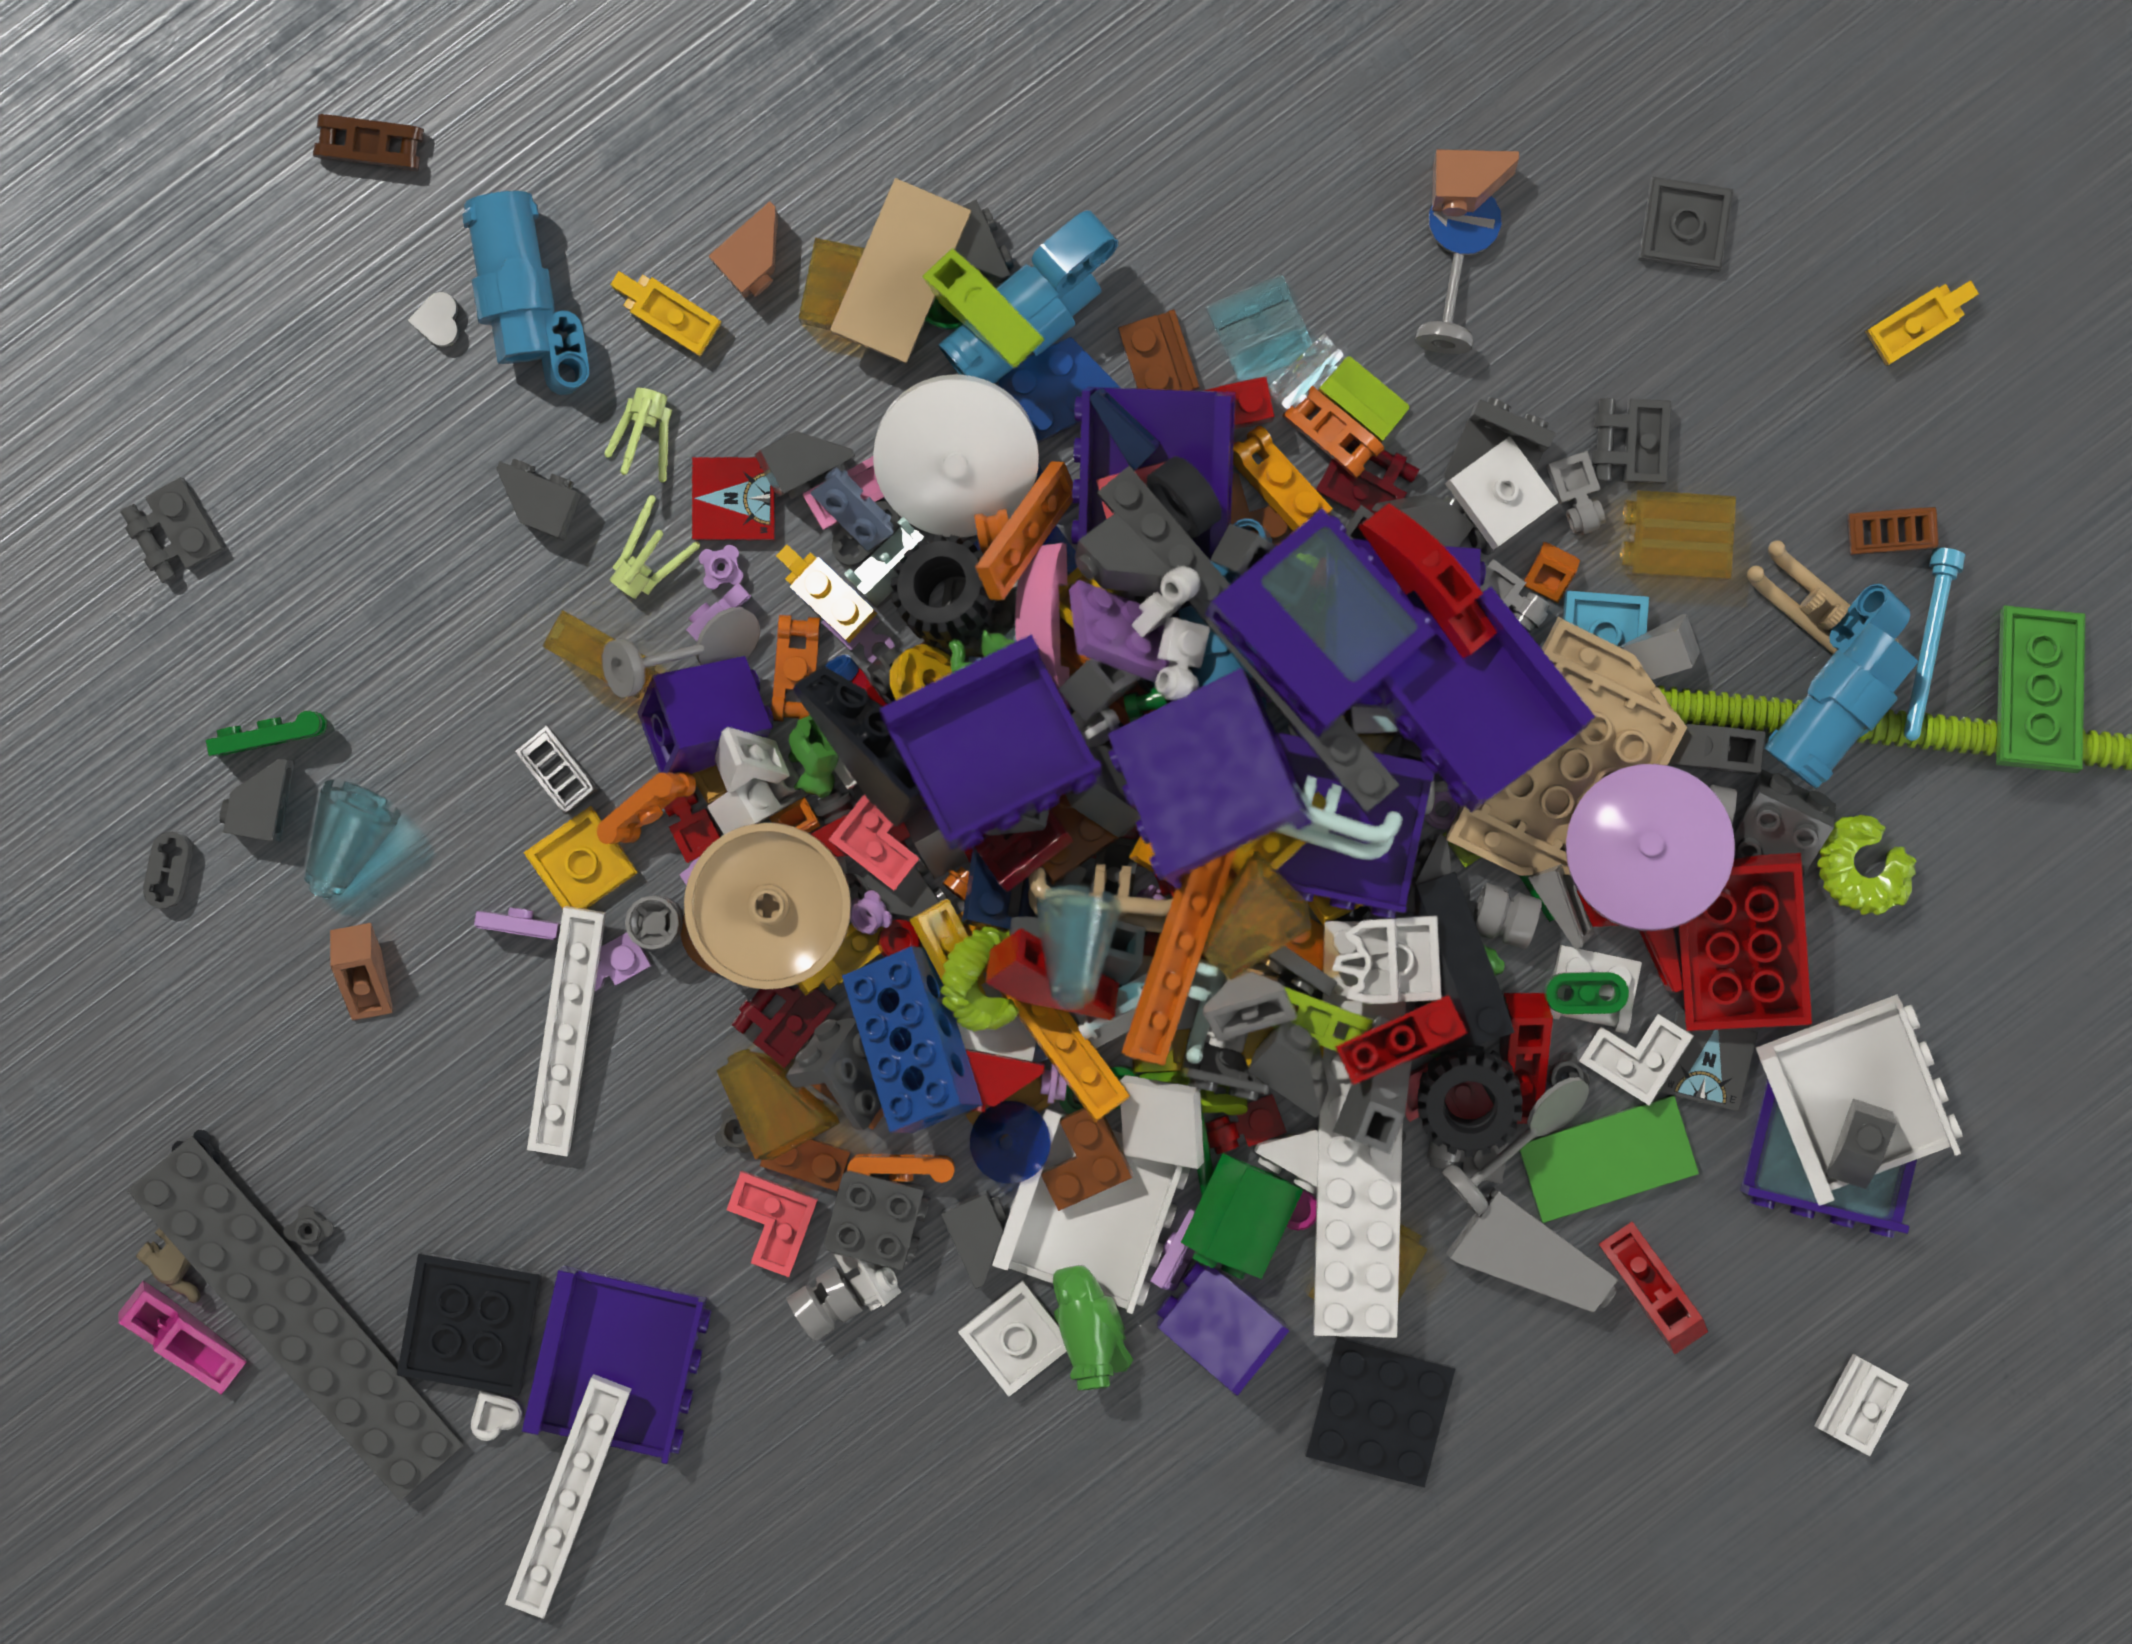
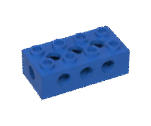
[842,946,983,1133]

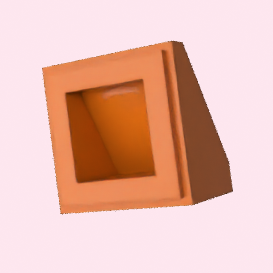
[1524,542,1580,603]
[769,797,821,833]

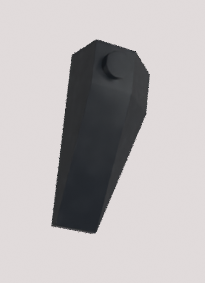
[793,666,926,827]
[1415,872,1515,1055]

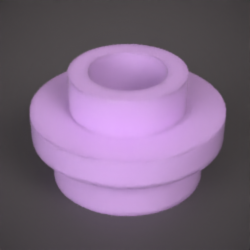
[1424,792,1460,829]
[1040,1064,1067,1104]

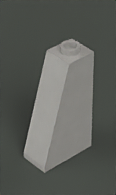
[1446,1188,1618,1313]

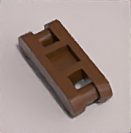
[313,114,424,171]

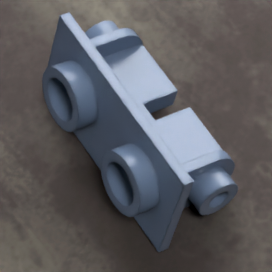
[810,467,894,551]

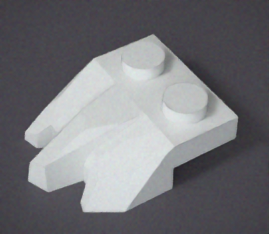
[1332,916,1442,1004]

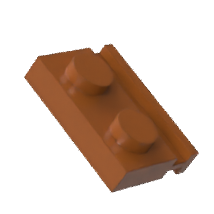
[1118,309,1200,391]

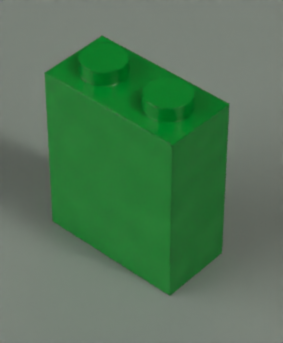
[1180,1153,1303,1279]

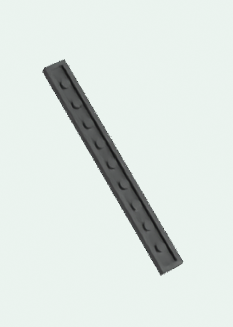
[1097,466,1399,813]

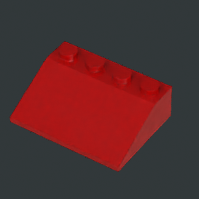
[1679,853,1812,1031]

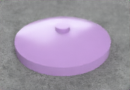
[1566,764,1735,931]

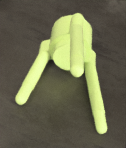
[604,387,672,483]
[609,495,700,599]

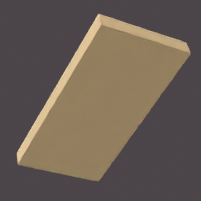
[830,178,972,364]

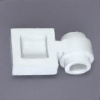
[1132,566,1200,637]
[1156,617,1210,701]

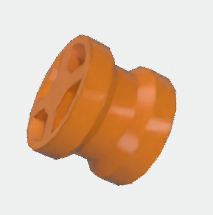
[974,509,1009,554]

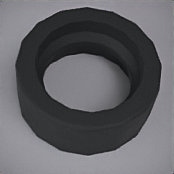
[1147,456,1222,539]

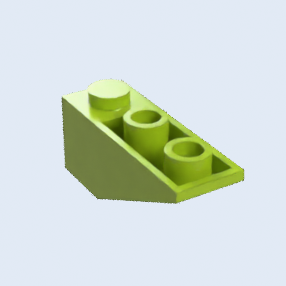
[922,248,1045,369]

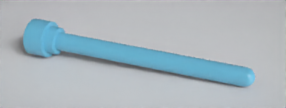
[1904,547,1965,741]

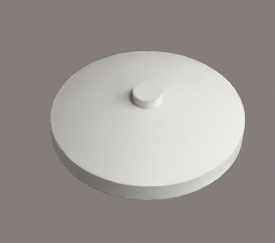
[873,374,1039,537]

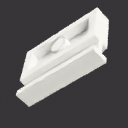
[1814,1354,1909,1456]

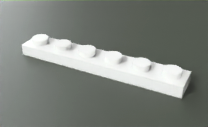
[527,906,606,1156]
[505,1374,632,1619]

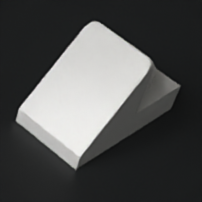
[715,727,790,793]

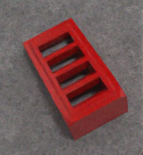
[1638,928,1683,993]

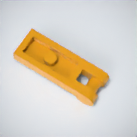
[1233,426,1333,531]

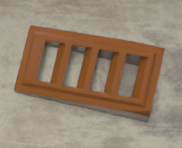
[1847,507,1939,555]

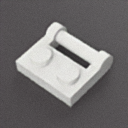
[1549,945,1642,1034]

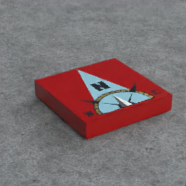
[692,457,775,541]

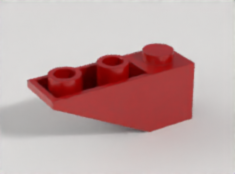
[1335,995,1467,1085]

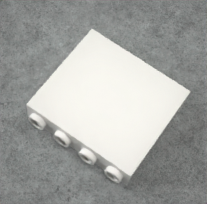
[1756,994,1963,1206]
[992,1107,1191,1314]

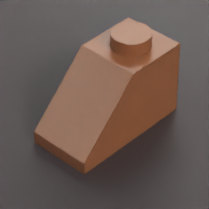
[1432,149,1519,216]
[709,201,778,299]
[330,923,392,1021]

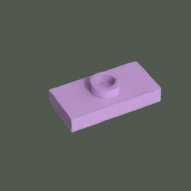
[474,907,561,940]
[1150,1209,1195,1291]

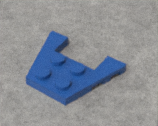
[998,337,1121,484]

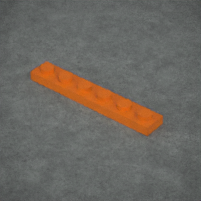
[1122,848,1237,1065]

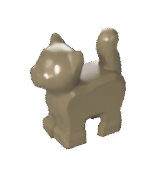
[136,1228,201,1303]

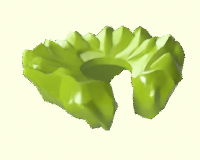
[1817,815,1917,915]
[941,926,1019,1031]

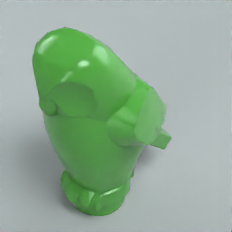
[1053,1265,1134,1391]

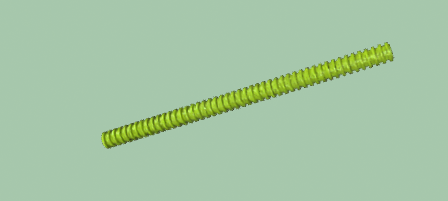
[1657,685,2132,770]

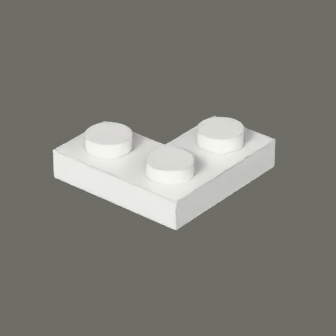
[1579,1014,1694,1106]

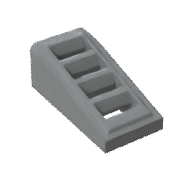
[1528,864,1594,949]

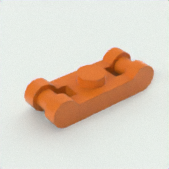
[1282,385,1385,478]
[771,614,821,721]
[597,772,696,844]
[847,1153,955,1183]

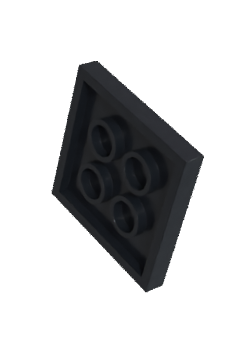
[397,1252,542,1396]
[1305,1336,1455,1488]

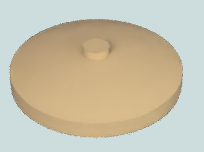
[684,823,851,989]

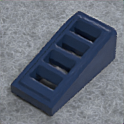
[1089,388,1160,472]

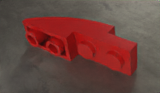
[1358,503,1498,658]

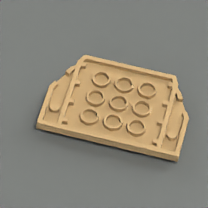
[1445,617,1687,876]

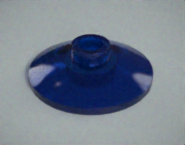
[970,1101,1051,1184]

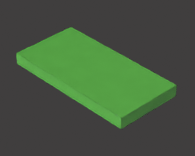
[1996,605,2085,773]
[1519,1095,1699,1223]

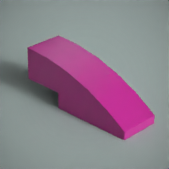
[118,1280,247,1395]

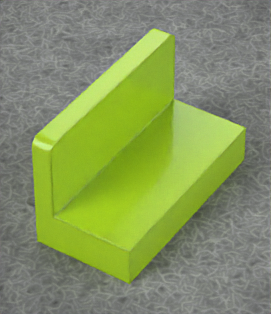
[1318,356,1409,442]

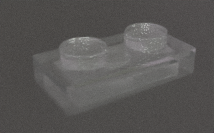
[1269,333,1344,412]

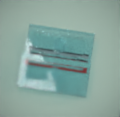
[1206,274,1316,382]

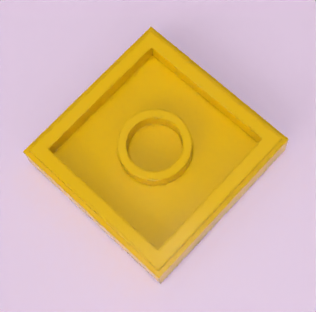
[523,806,639,909]

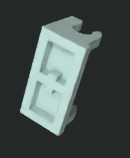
[844,517,928,607]

